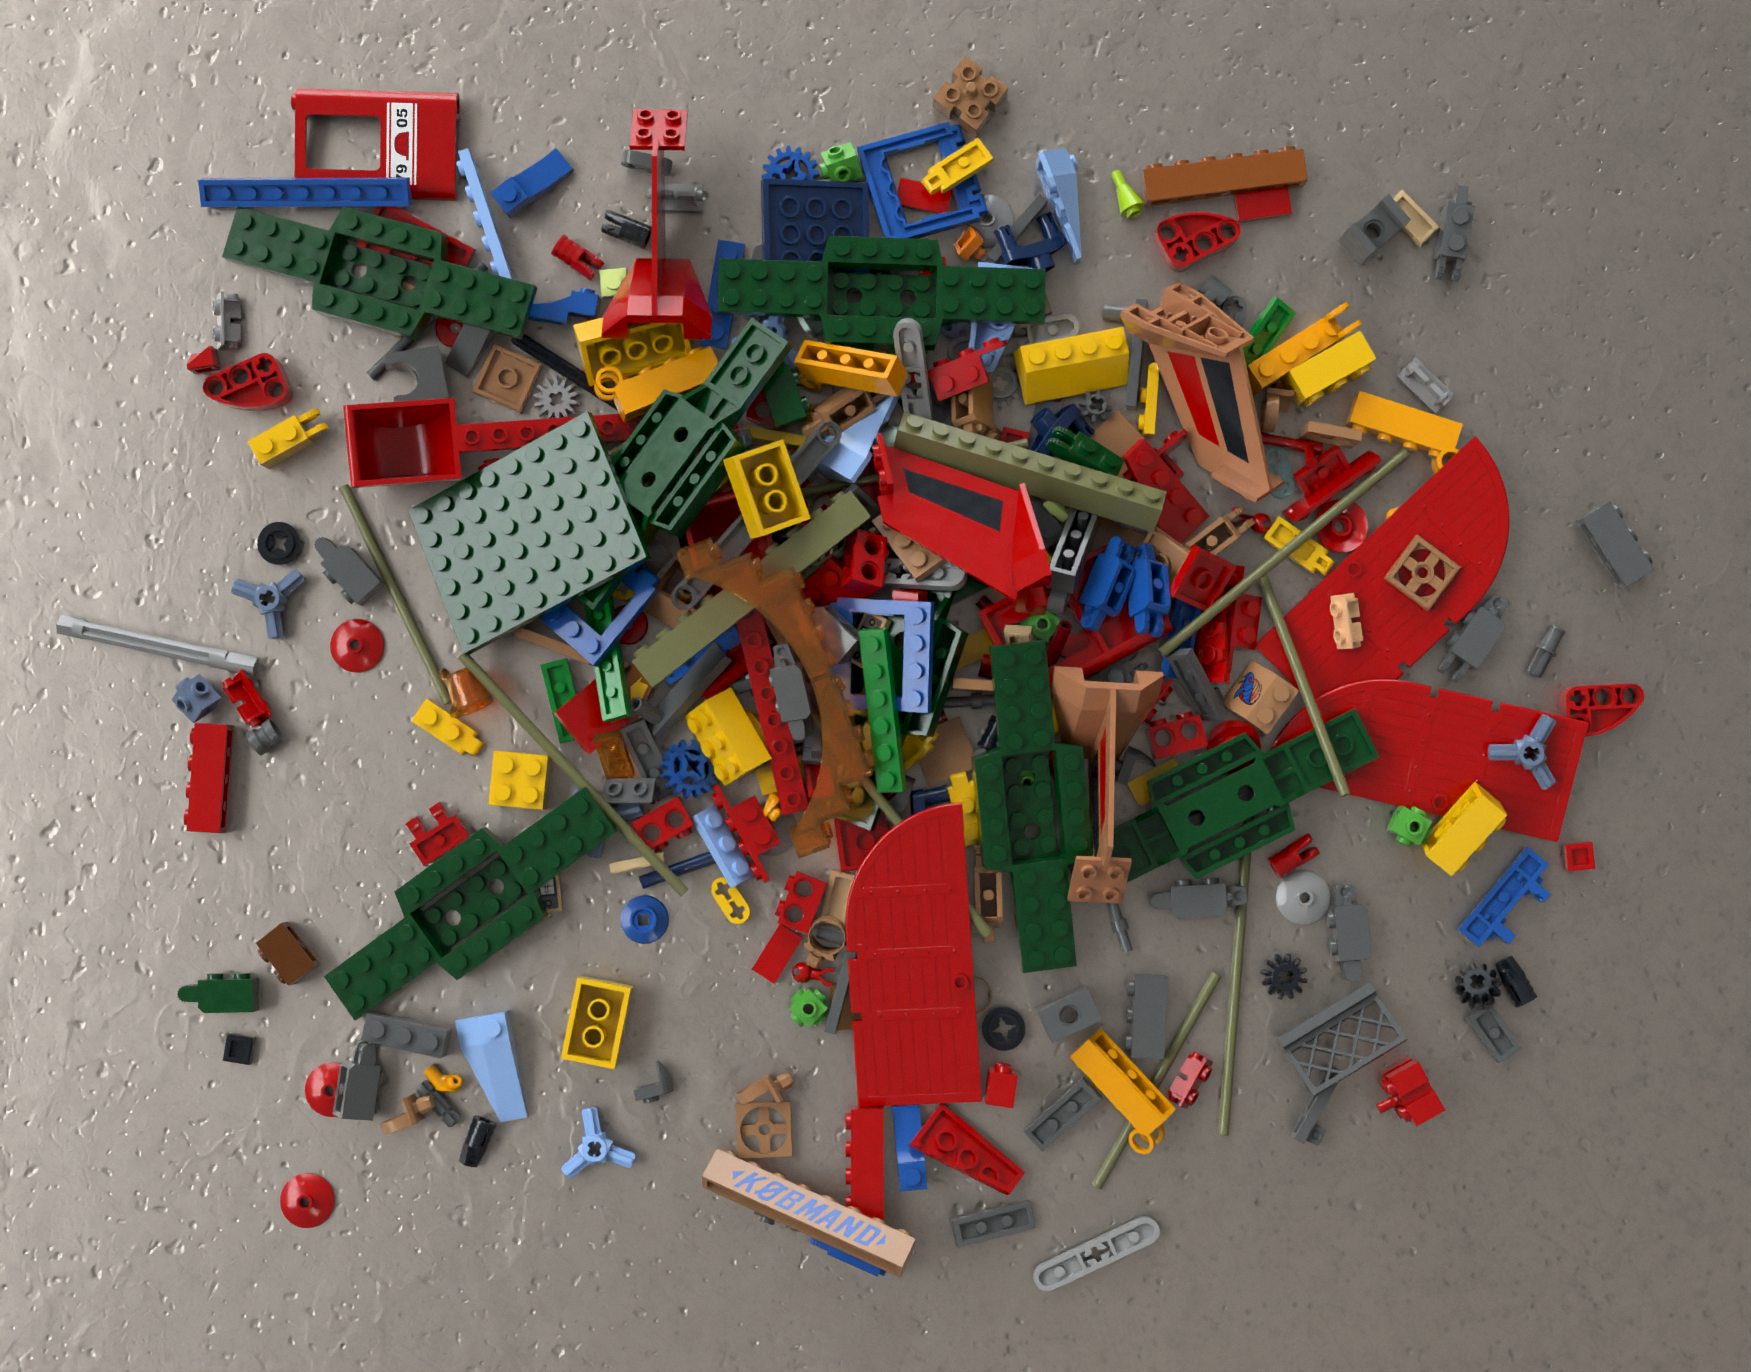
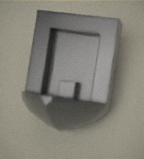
[1115,746,1156,785]
[633,1061,674,1104]

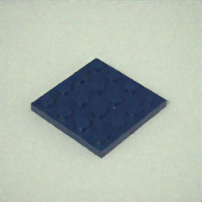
[761,179,870,291]

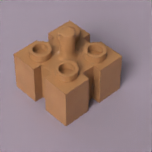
[933,56,1008,138]

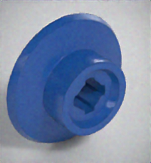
[620,895,669,944]

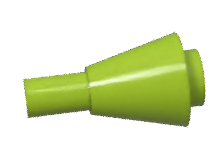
[1111,170,1145,219]

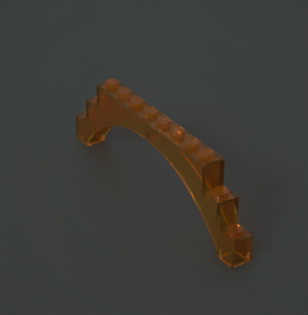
[677,537,875,858]

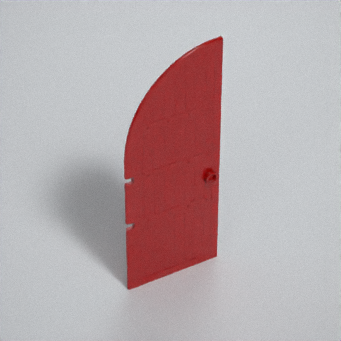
[1256,436,1510,699]
[1270,679,1588,842]
[845,802,982,1107]

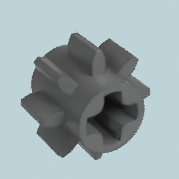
[1078,389,1113,424]

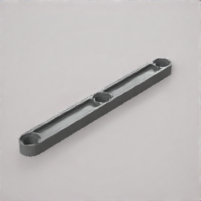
[671,421,842,610]

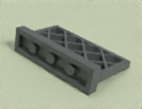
[1277,982,1407,1097]

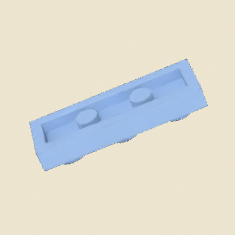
[691,805,754,888]

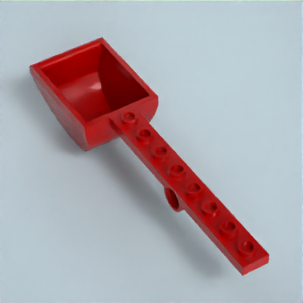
[343,398,646,488]
[686,489,810,815]

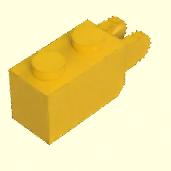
[247,408,329,469]

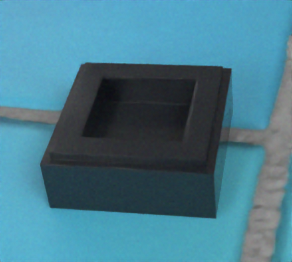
[222,1033,256,1065]

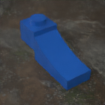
[491,148,574,218]
[528,288,601,327]
[892,1105,928,1192]

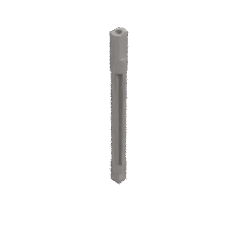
[56,615,259,676]

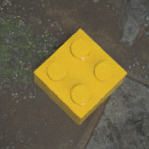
[488,750,552,810]

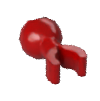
[1230,507,1272,534]
[792,962,835,987]

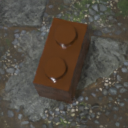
[256,922,320,986]

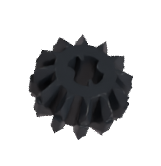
[1260,953,1307,1000]
[1454,963,1502,1010]

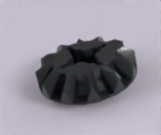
[257,522,301,565]
[982,1007,1026,1051]

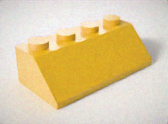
[573,318,691,386]
[1013,327,1129,405]

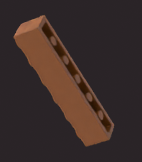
[1141,146,1308,207]

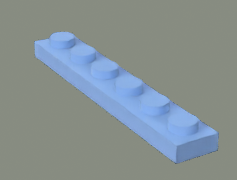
[456,148,514,280]

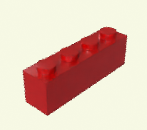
[184,723,234,833]
[845,1106,884,1220]

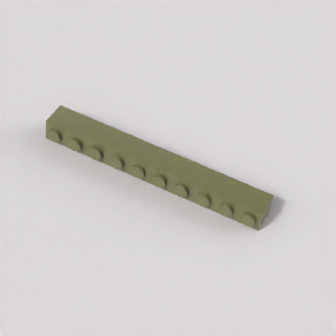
[893,412,1166,532]
[632,490,871,688]

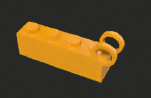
[1247,301,1362,396]
[794,340,909,397]
[594,346,718,422]
[1345,391,1463,473]
[1070,1028,1176,1154]

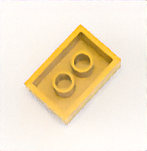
[1281,331,1376,407]
[723,439,811,539]
[685,687,772,786]
[1421,782,1507,876]
[561,975,634,1069]

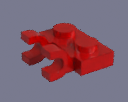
[405,802,470,866]

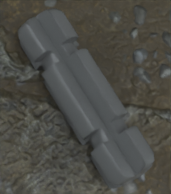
[416,1080,461,1127]

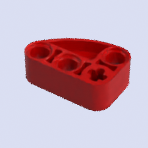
[1154,212,1241,272]
[203,353,293,411]
[1559,684,1645,737]

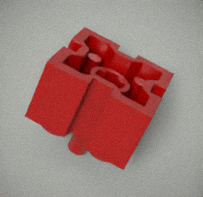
[1376,1056,1446,1126]

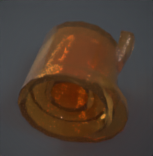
[438,668,494,718]

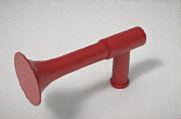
[1260,431,1323,468]

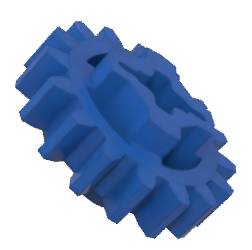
[761,146,820,181]
[660,739,717,799]

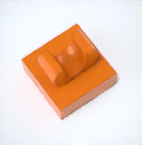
[953,225,987,261]

